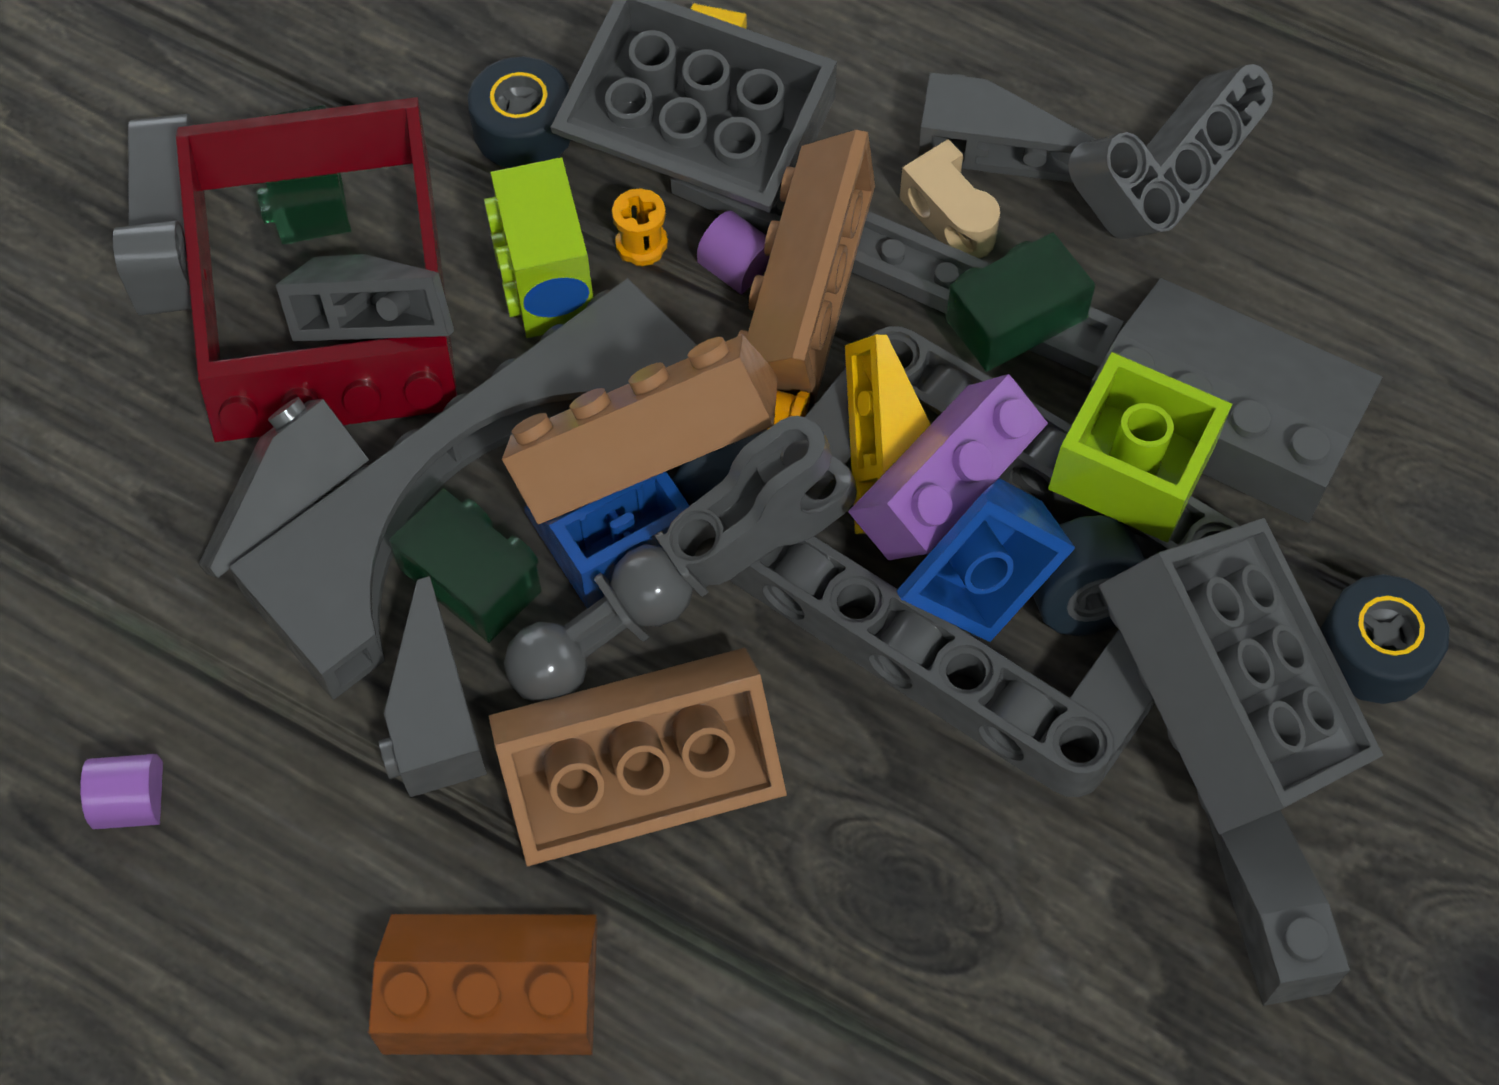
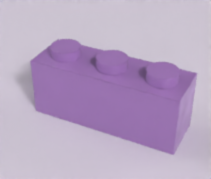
[848,374,1048,560]

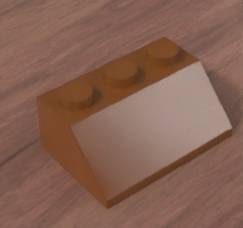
[368,914,598,1055]

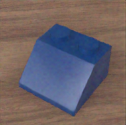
[896,478,1076,642]

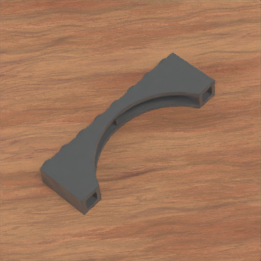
[229,278,697,700]

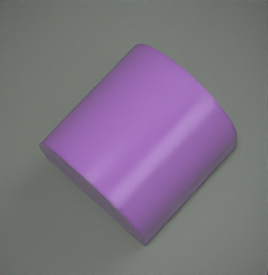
[697,211,770,295]
[80,754,163,829]

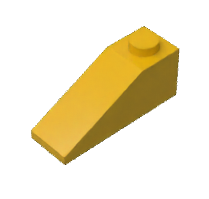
[845,334,931,534]

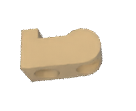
[900,139,1000,258]

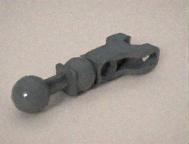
[504,416,857,703]

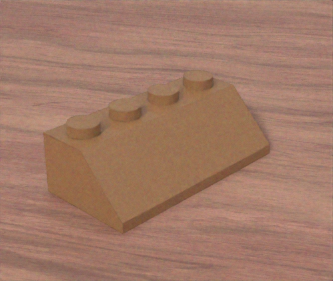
[737,130,875,404]
[502,334,778,525]
[489,648,787,867]

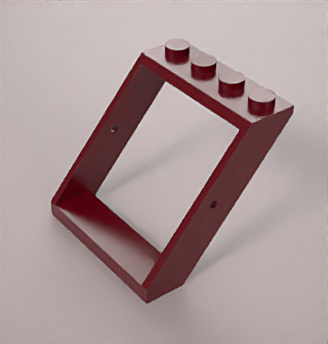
[176,97,458,442]

